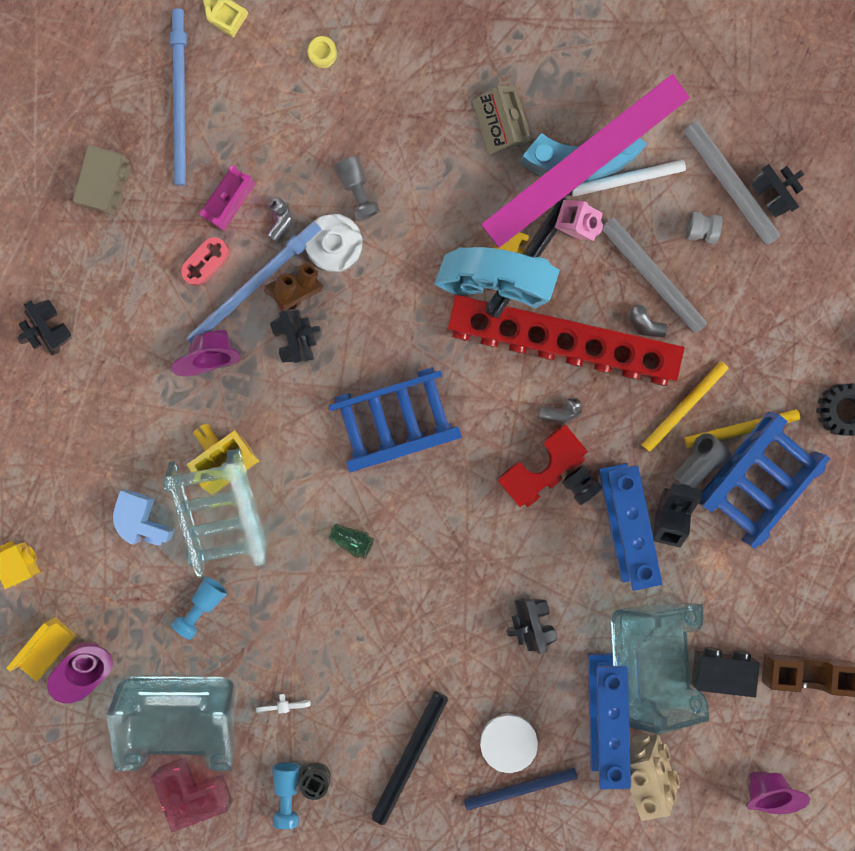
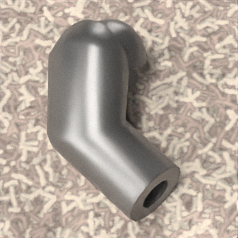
[266,197,292,243]
[629,305,667,338]
[539,397,582,425]

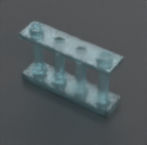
[163,449,267,578]

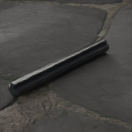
[485,198,567,318]
[372,691,448,825]

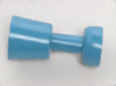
[171,576,228,640]
[272,763,301,829]

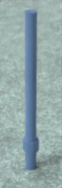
[169,9,187,186]
[186,221,322,343]

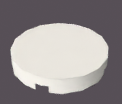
[306,214,363,272]
[480,713,538,773]

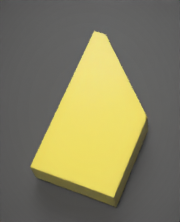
[203,0,249,38]

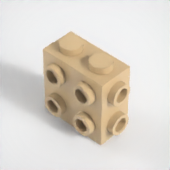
[630,734,680,821]

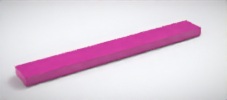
[480,73,690,248]

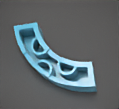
[520,133,647,182]
[434,247,560,308]

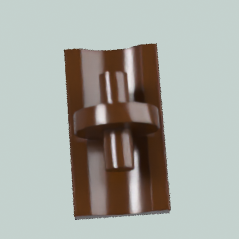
[264,262,323,311]

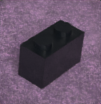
[691,647,760,698]

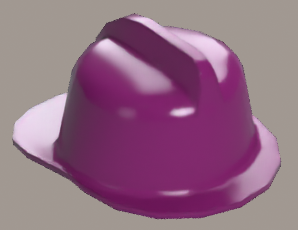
[171,330,241,376]
[47,642,113,703]
[746,771,810,814]

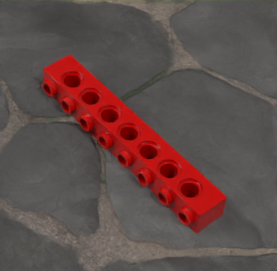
[447,295,685,386]

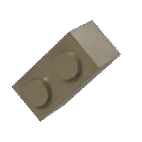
[73,145,131,216]

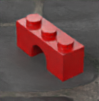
[496,424,588,507]

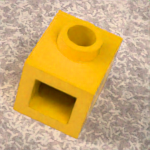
[0,541,41,589]

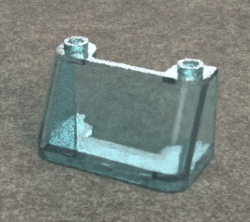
[611,603,709,735]
[106,677,235,771]

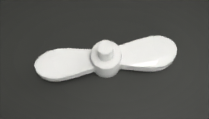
[256,694,311,714]

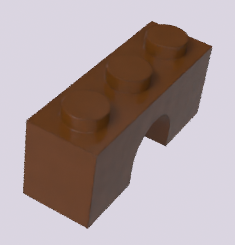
[762,653,855,697]

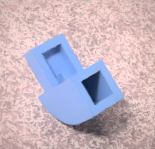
[113,489,175,545]

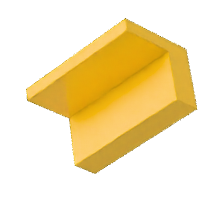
[6,617,77,682]

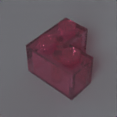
[151,757,233,833]

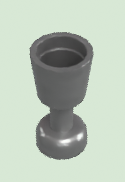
[333,156,381,221]

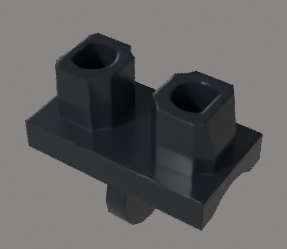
[751,164,805,217]
[17,300,71,356]
[270,310,321,363]
[506,599,557,654]

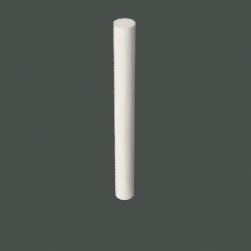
[571,160,686,197]

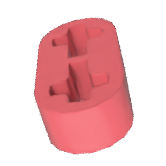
[181,237,230,286]

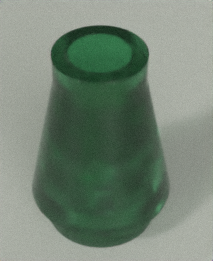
[329,524,374,559]

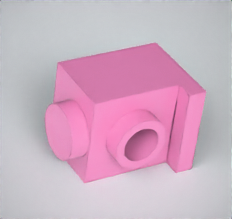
[555,200,603,241]

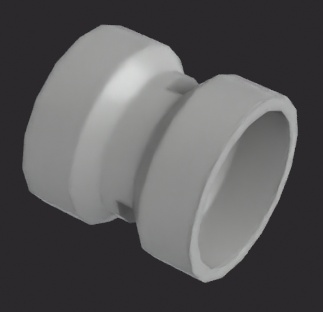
[686,211,723,244]

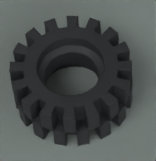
[816,383,855,436]

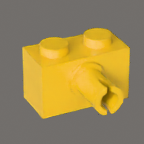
[186,424,259,495]

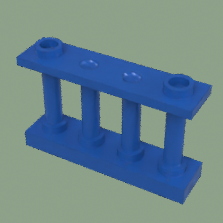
[328,367,462,473]
[699,411,831,549]
[598,463,663,591]
[587,653,631,789]

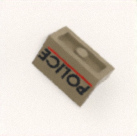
[472,86,532,155]

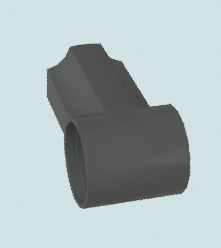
[673,433,731,488]

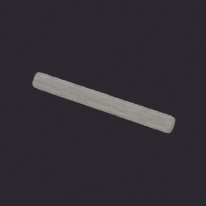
[684,121,780,245]
[602,218,707,333]

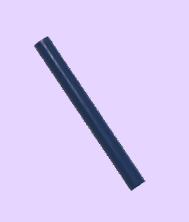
[464,768,578,811]

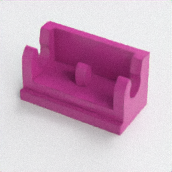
[198,165,256,231]

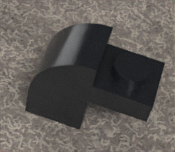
[653,483,702,548]

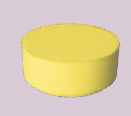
[307,36,337,68]

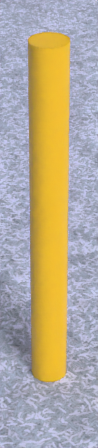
[641,361,729,453]
[684,409,800,448]

